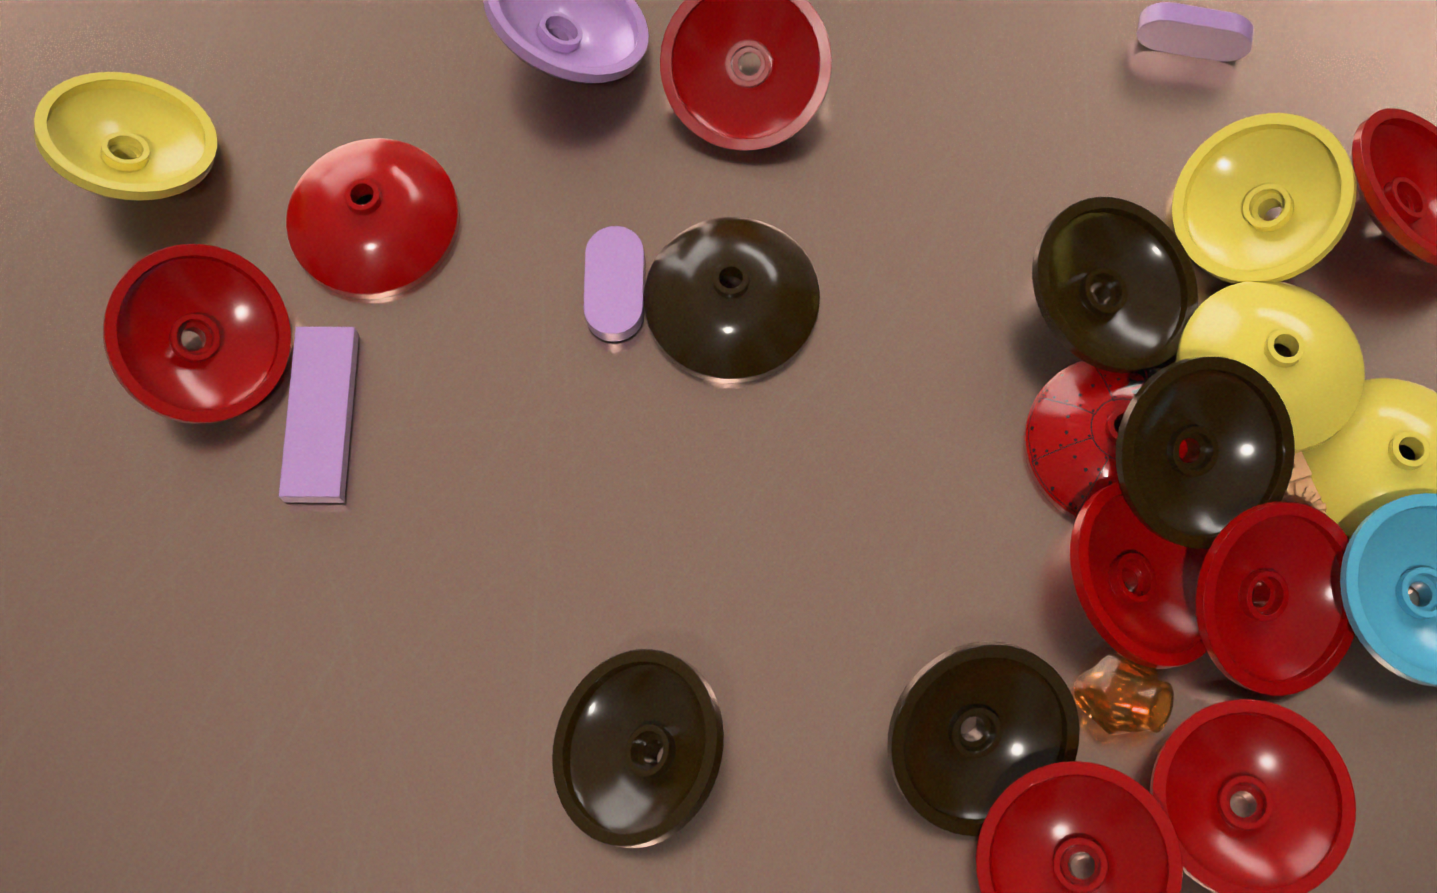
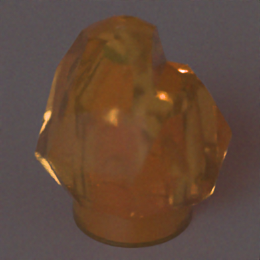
[1074,655,1174,735]

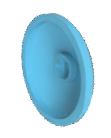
[1340,493,1437,687]

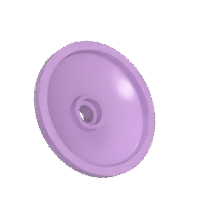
[483,0,649,84]

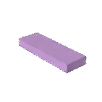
[279,327,359,503]

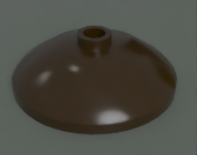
[1032,197,1198,373]
[644,217,820,383]
[1116,356,1295,549]
[887,641,1080,836]
[552,649,724,848]

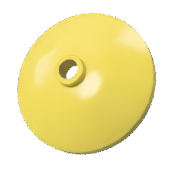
[34,72,217,201]
[1172,113,1357,284]
[1176,282,1365,453]
[1302,378,1437,540]

